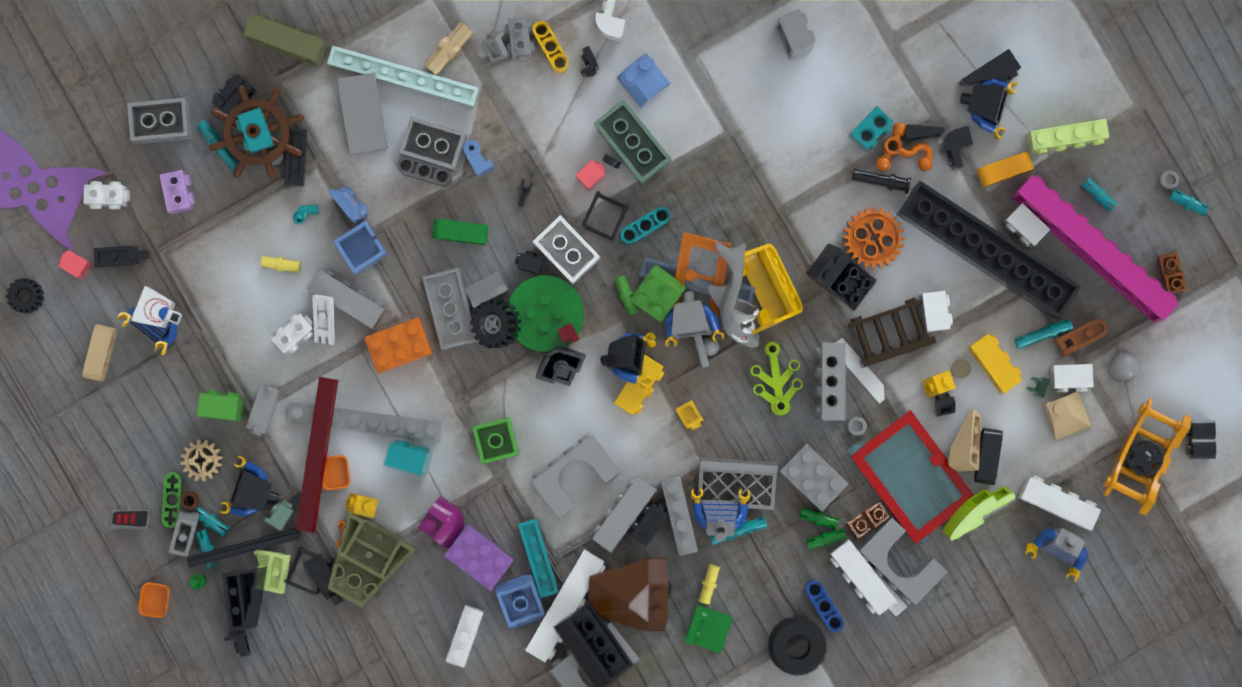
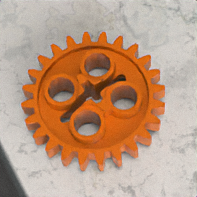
[842,207,905,269]

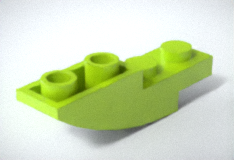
[942,485,1015,541]

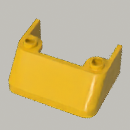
[728,244,803,335]

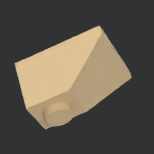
[1042,392,1092,440]

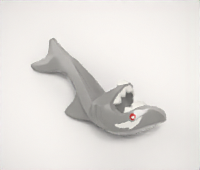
[708,241,760,348]

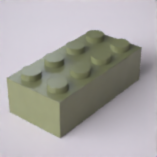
[243,13,329,68]

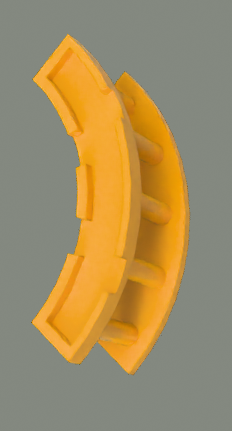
[1103,397,1192,515]

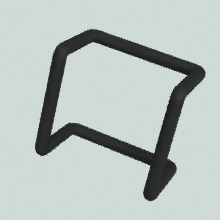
[582,191,629,241]
[284,546,333,595]

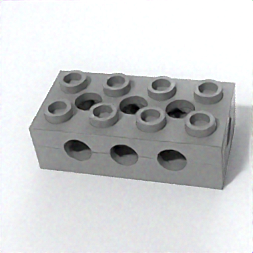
[815,342,845,421]

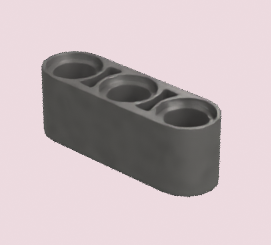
[397,156,452,187]

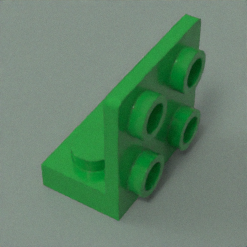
[684,604,733,653]

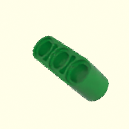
[431,219,489,245]

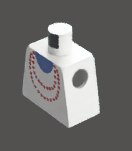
[131,286,182,328]

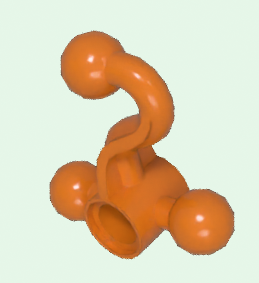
[876,122,933,171]

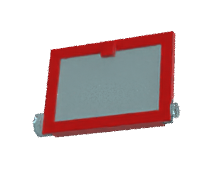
[846,410,974,545]

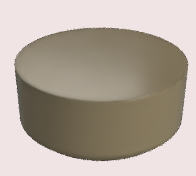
[951,359,971,379]

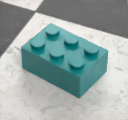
[383,440,433,476]

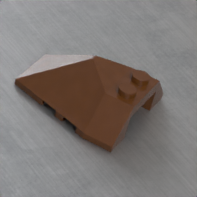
[588,558,668,631]

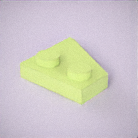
[253,549,291,594]

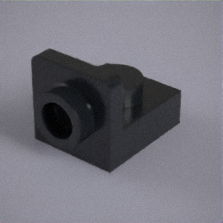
[580,46,599,78]
[224,630,251,657]

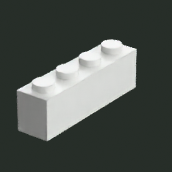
[1018,475,1101,531]
[829,539,897,615]

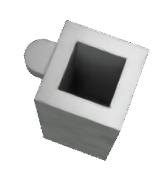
[246,384,282,436]

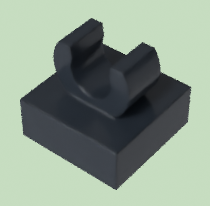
[935,392,956,417]

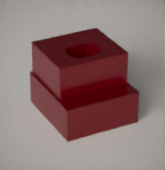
[558,323,580,344]

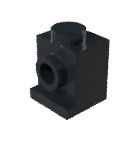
[515,251,545,275]

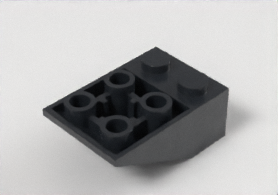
[806,243,877,311]

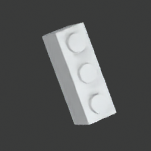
[446,605,485,668]

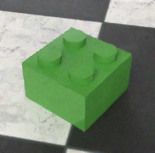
[630,265,687,322]
[197,390,245,421]
[472,417,520,464]

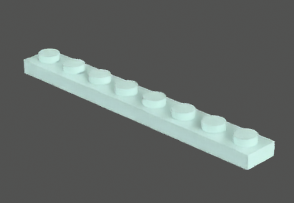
[327,46,479,107]

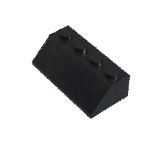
[553,601,634,687]

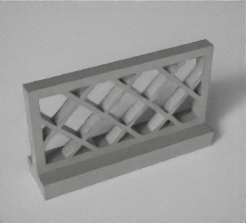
[698,458,778,510]

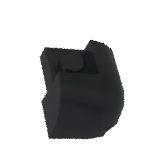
[535,347,586,386]

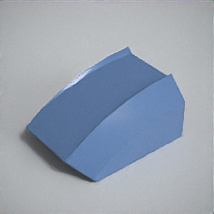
[495,575,545,628]

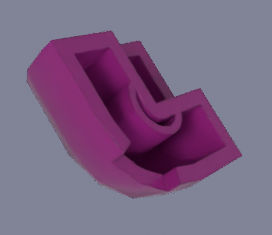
[417,496,464,549]

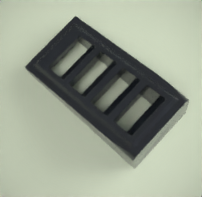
[903,124,945,142]

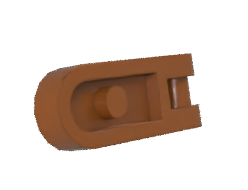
[1053,319,1107,357]

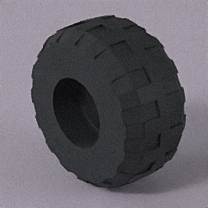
[768,617,827,676]

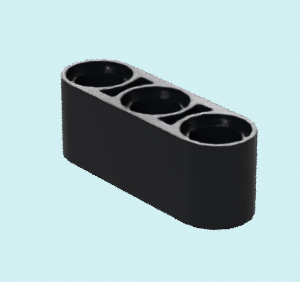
[974,427,1003,485]

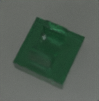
[1027,377,1050,398]

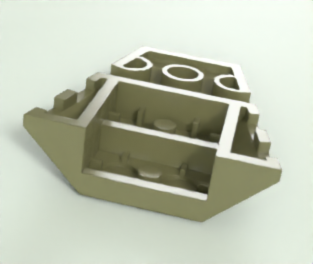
[328,511,416,608]

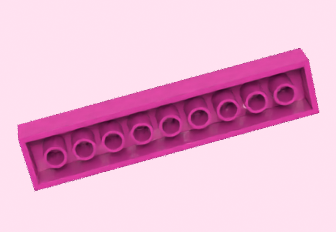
[1011,175,1179,323]

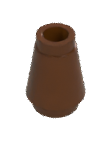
[180,491,200,511]

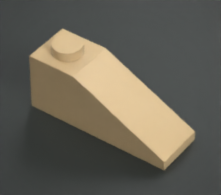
[948,409,982,472]

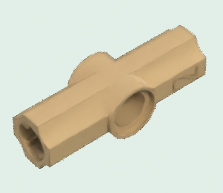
[424,22,473,75]

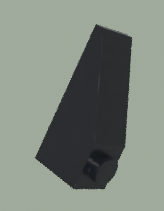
[958,49,1022,86]

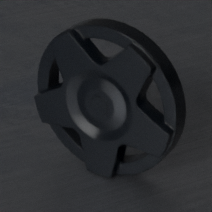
[1126,440,1164,476]

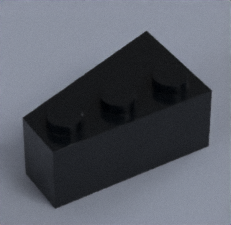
[222,567,267,631]

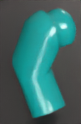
[293,205,319,224]

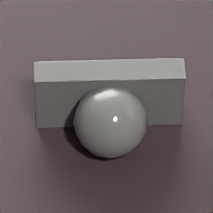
[693,335,719,369]

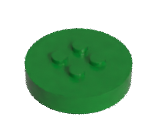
[509,275,584,353]

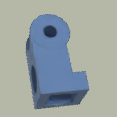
[463,140,495,178]

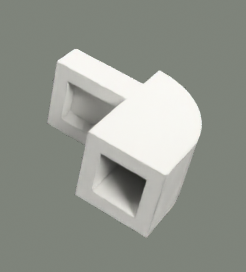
[595,0,626,42]

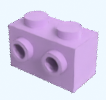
[160,170,195,214]

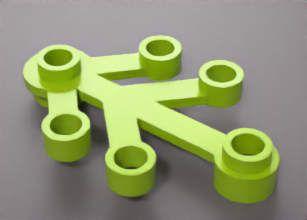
[750,342,803,416]

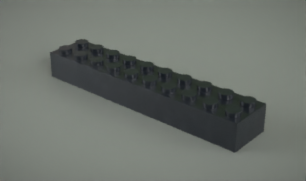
[896,180,1081,320]

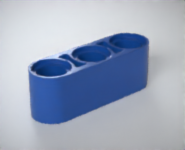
[805,580,844,632]

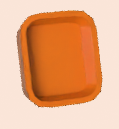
[323,455,351,490]
[138,582,171,618]

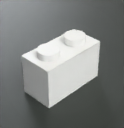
[1003,203,1050,248]
[920,291,953,332]
[1050,364,1093,393]

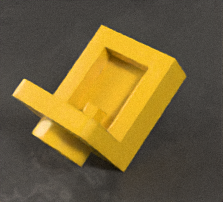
[921,370,956,398]
[675,400,703,431]
[346,493,378,518]

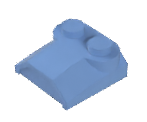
[617,53,670,107]
[328,186,368,226]

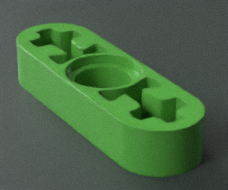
[162,472,183,528]

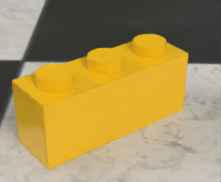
[967,333,1023,394]
[614,354,665,416]

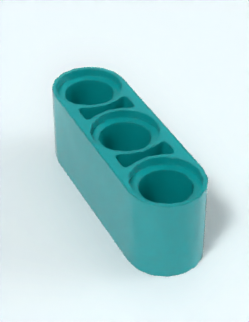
[621,207,670,245]

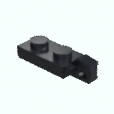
[94,245,149,268]
[303,553,343,606]

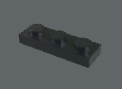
[284,128,308,187]

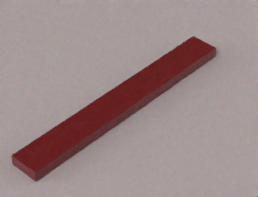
[296,377,339,533]

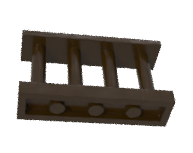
[847,297,937,368]

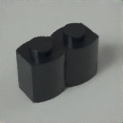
[1185,420,1216,459]

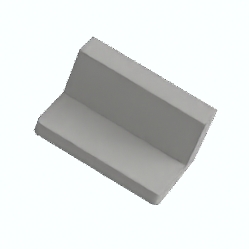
[465,272,509,309]

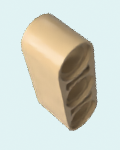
[82,324,117,382]

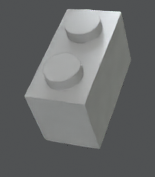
[168,509,199,557]

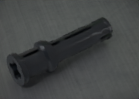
[852,168,911,194]

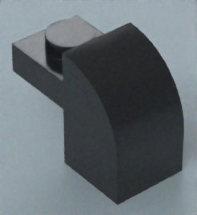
[940,126,973,171]

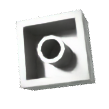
[775,9,816,60]

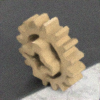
[180,440,223,481]

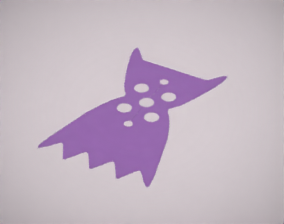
[0,129,107,250]

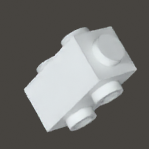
[84,181,130,210]
[271,314,314,354]

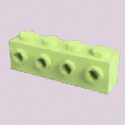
[1026,119,1109,155]

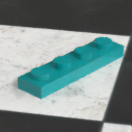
[518,518,559,598]

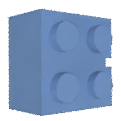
[333,221,388,275]

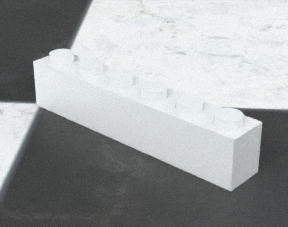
[525,549,606,662]

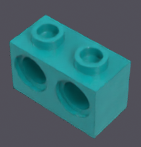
[849,106,893,151]

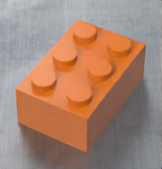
[364,317,434,374]

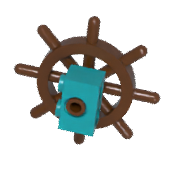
[209,85,304,180]

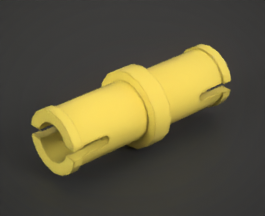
[261,255,301,273]
[698,564,720,604]

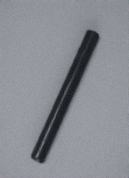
[187,528,301,568]

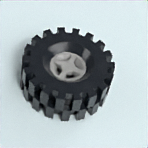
[470,300,521,349]

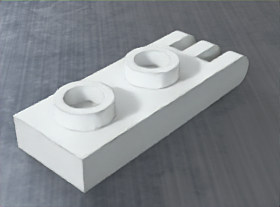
[313,294,335,346]

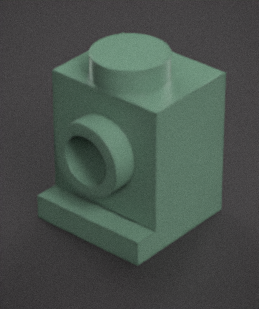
[264,500,295,531]

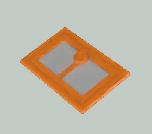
[673,232,732,320]

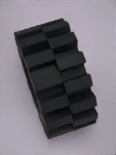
[6,278,44,313]

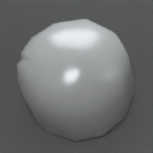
[1108,352,1140,382]

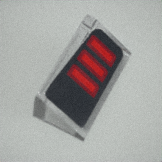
[110,509,151,529]

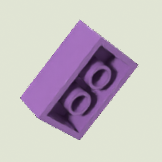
[444,524,515,591]

